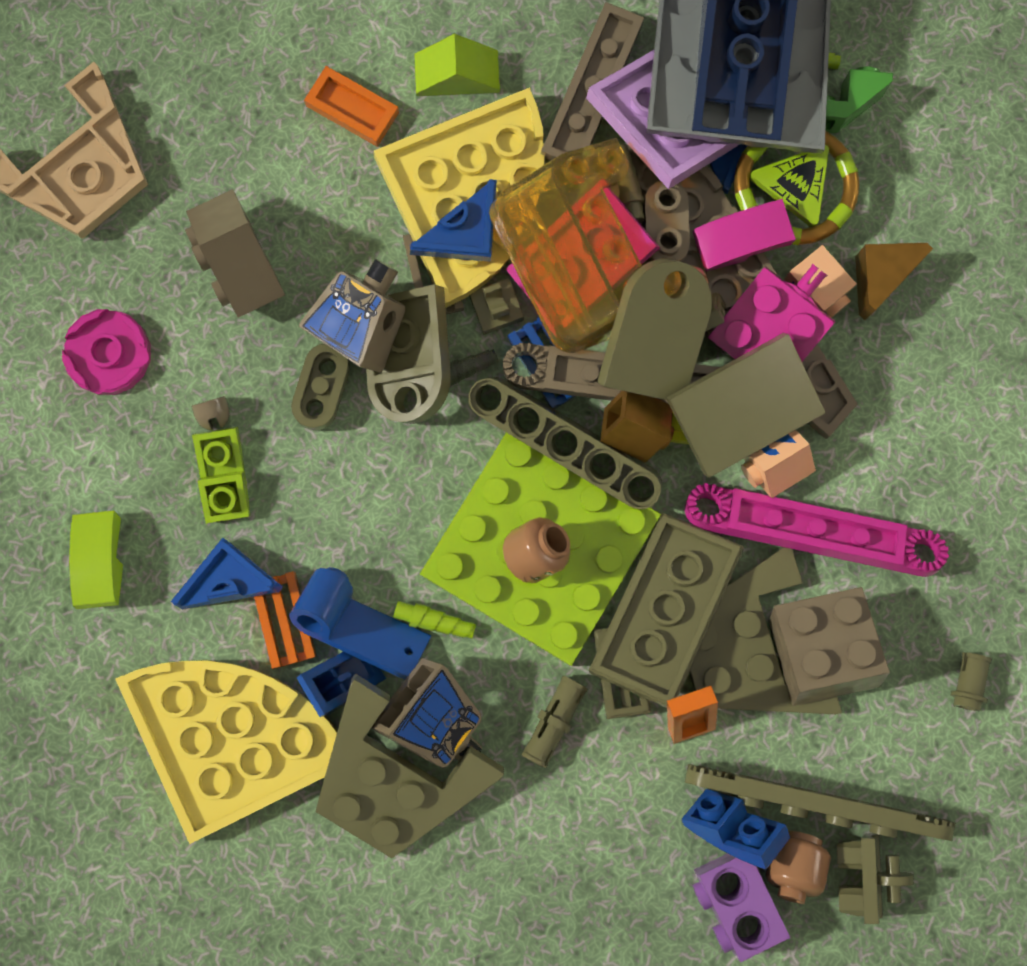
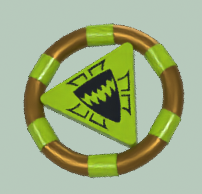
[734,131,859,245]

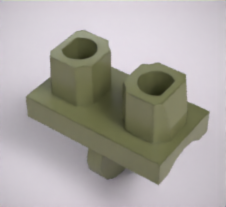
[837,833,914,924]

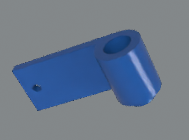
[289,567,431,680]

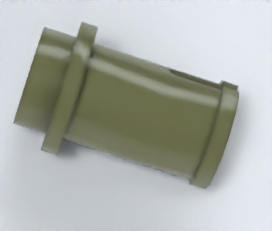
[950,652,992,712]

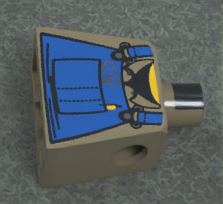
[299,259,405,373]
[371,658,482,768]

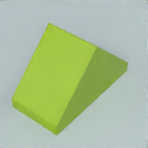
[414,33,500,96]

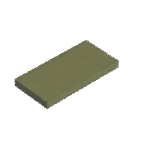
[589,513,744,708]

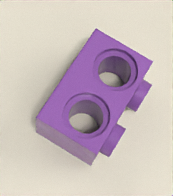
[692,853,790,962]

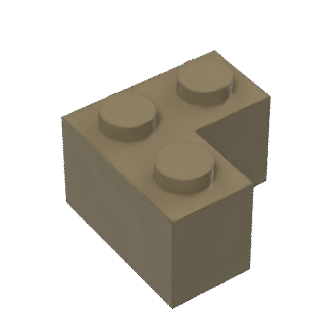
[185,189,285,318]

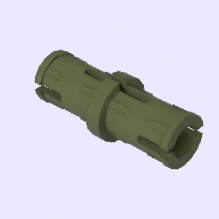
[521,675,588,768]

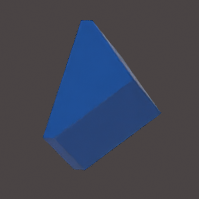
[296,652,386,717]

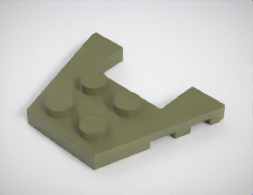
[689,547,842,715]
[315,674,504,858]

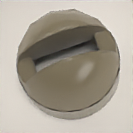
[191,396,230,431]

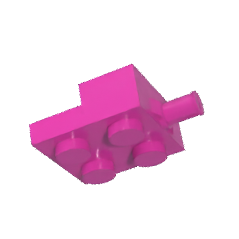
[708,263,835,362]

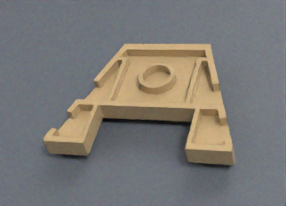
[0,62,148,239]

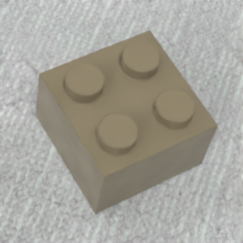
[768,587,890,706]

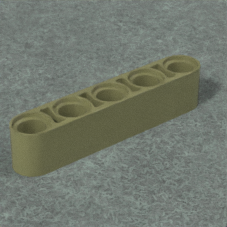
[468,377,662,509]

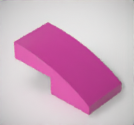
[692,199,796,272]

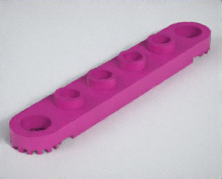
[684,483,949,577]

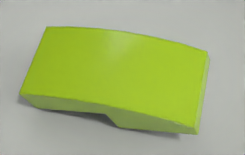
[192,426,250,524]
[69,510,123,609]

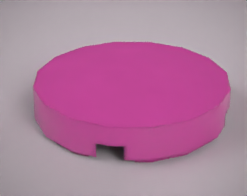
[62,309,151,395]

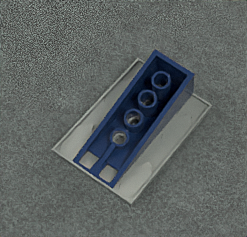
[646,0,831,154]

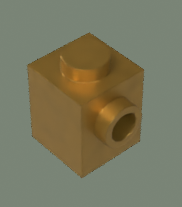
[600,391,674,463]

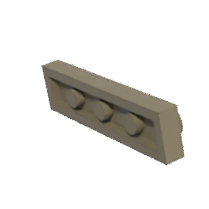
[541,2,645,173]

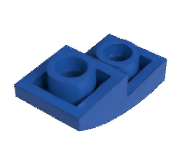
[682,789,790,870]

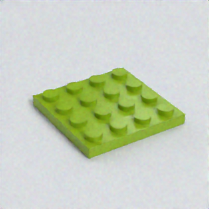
[420,432,661,666]

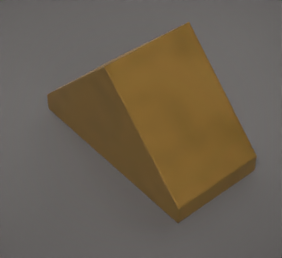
[855,243,933,320]

